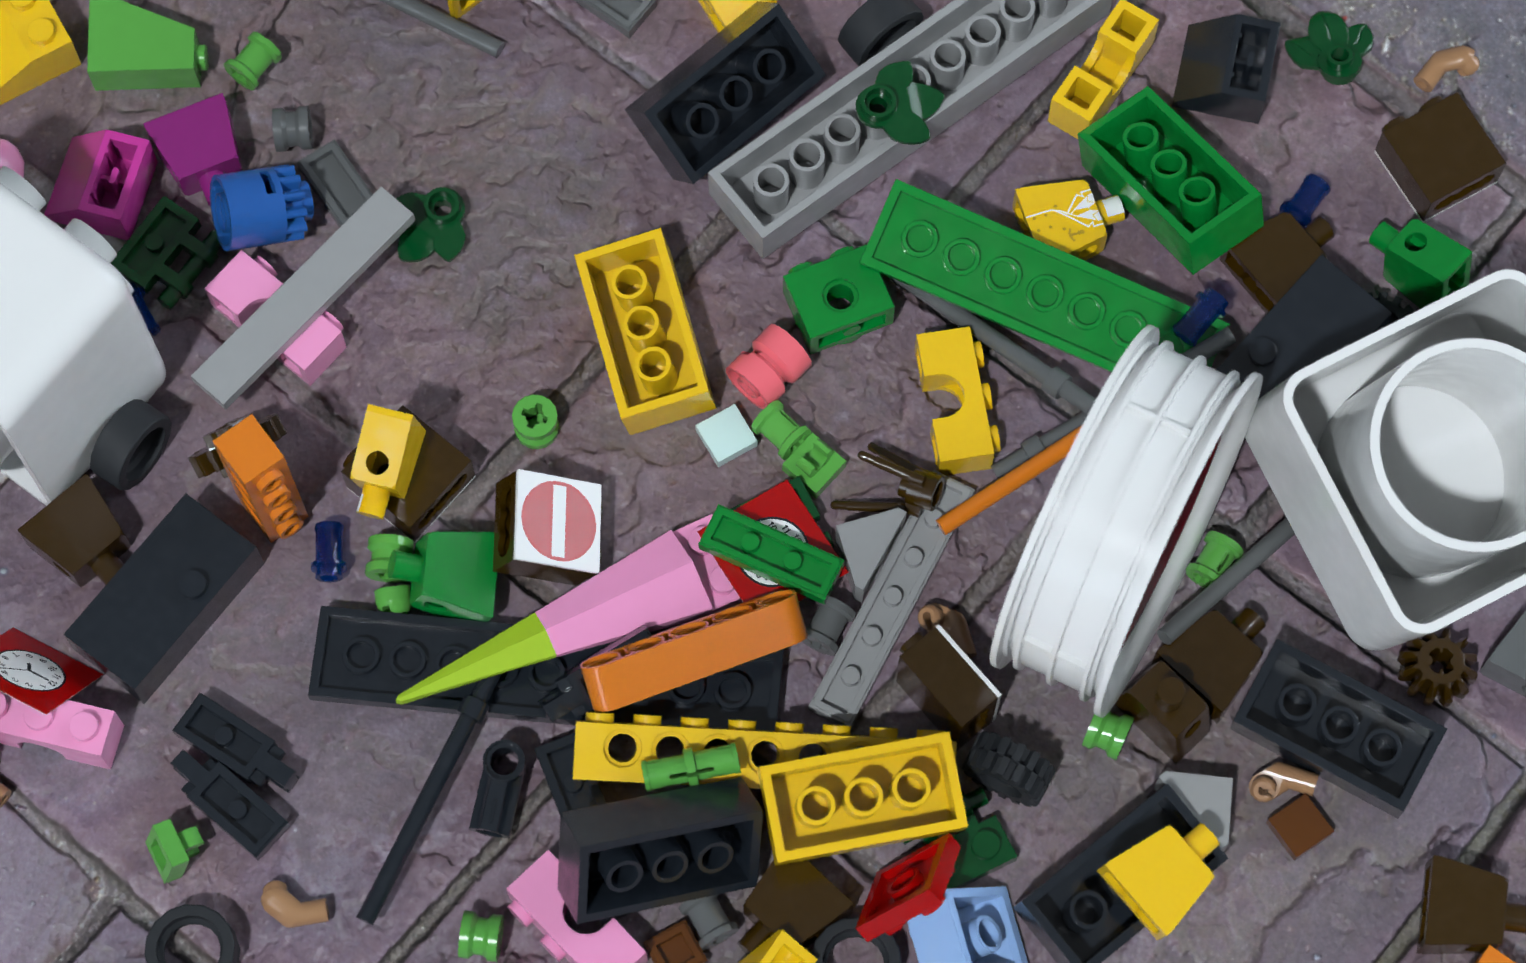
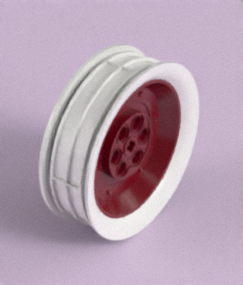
[990,325,1263,718]

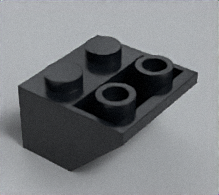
[1171,14,1281,124]

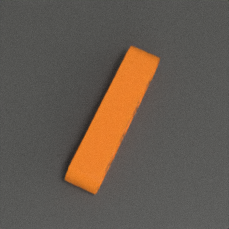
[580,590,808,712]

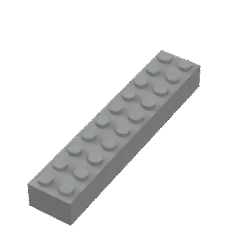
[708,0,1112,259]

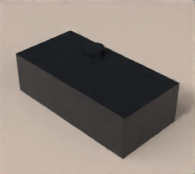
[625,1,826,184]
[1217,254,1392,440]
[63,493,264,704]
[1230,639,1447,819]
[558,777,763,924]
[1013,783,1229,963]

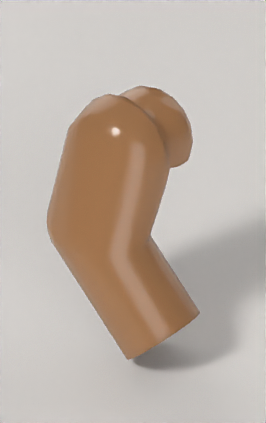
[1413,45,1480,92]
[918,603,977,659]
[1249,762,1319,802]
[261,880,329,928]

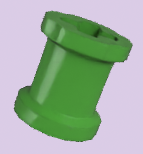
[224,31,282,91]
[751,400,812,460]
[1185,531,1244,588]

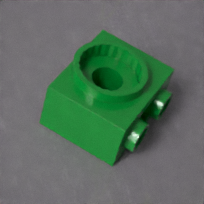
[783,244,895,355]

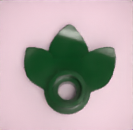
[1285,11,1373,85]
[855,61,945,145]
[396,187,466,263]

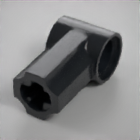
[469,740,528,839]

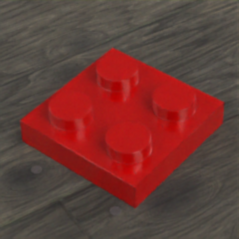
[855,833,961,942]

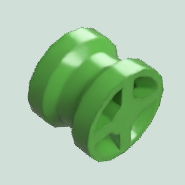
[512,394,560,449]
[365,534,414,583]
[1081,711,1135,760]
[458,910,504,962]

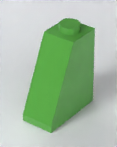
[87,0,208,91]

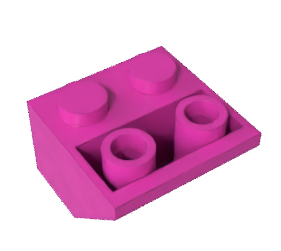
[44,129,158,240]

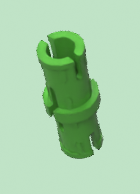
[641,742,741,792]

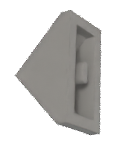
[835,508,907,603]
[1154,771,1233,852]

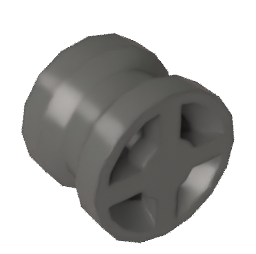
[272,106,313,152]

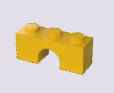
[1047,0,1159,139]
[915,326,1001,475]

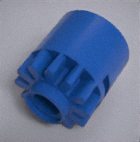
[210,164,314,252]

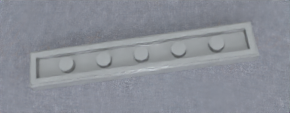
[191,187,415,410]
[808,470,975,728]

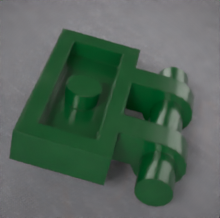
[110,196,221,310]
[902,787,1017,889]

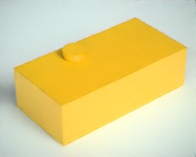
[574,228,717,435]
[757,731,968,866]

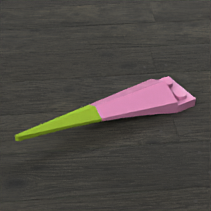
[396,514,743,705]

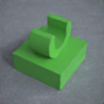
[782,432,847,499]
[145,819,204,884]

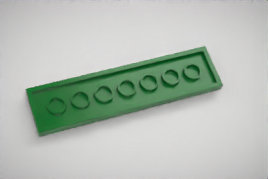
[859,179,1230,373]

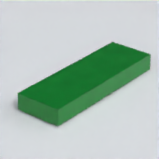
[698,504,845,605]

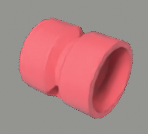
[726,324,812,409]

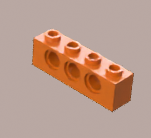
[213,414,309,543]

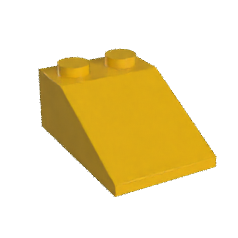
[0,0,82,105]

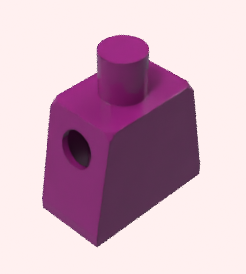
[143,93,243,206]

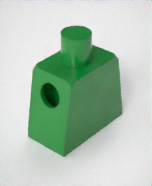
[1369,219,1472,309]
[388,532,497,622]

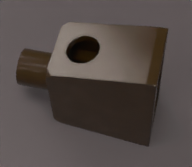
[1219,212,1334,314]
[17,474,131,587]
[1151,607,1266,724]
[1115,660,1209,764]
[1417,855,1526,954]
[737,860,854,955]

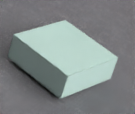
[695,404,758,468]

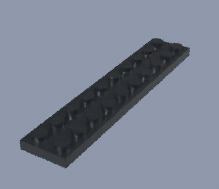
[308,606,784,745]

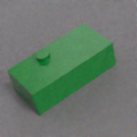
[1077,86,1264,275]

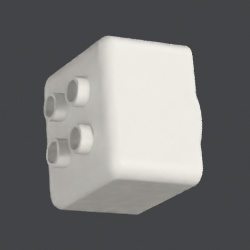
[0,166,166,506]
[1245,269,1526,650]

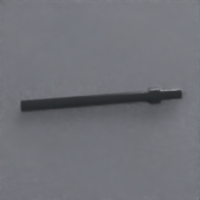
[356,673,502,926]

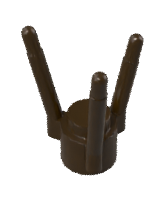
[830,442,945,518]

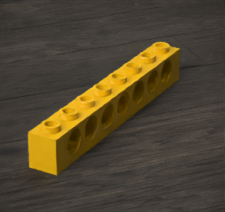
[572,712,957,789]

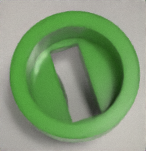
[374,585,412,614]

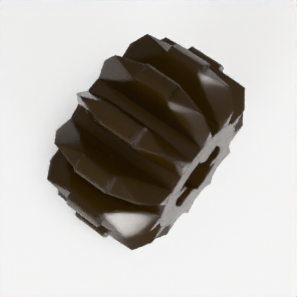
[1397,628,1478,707]

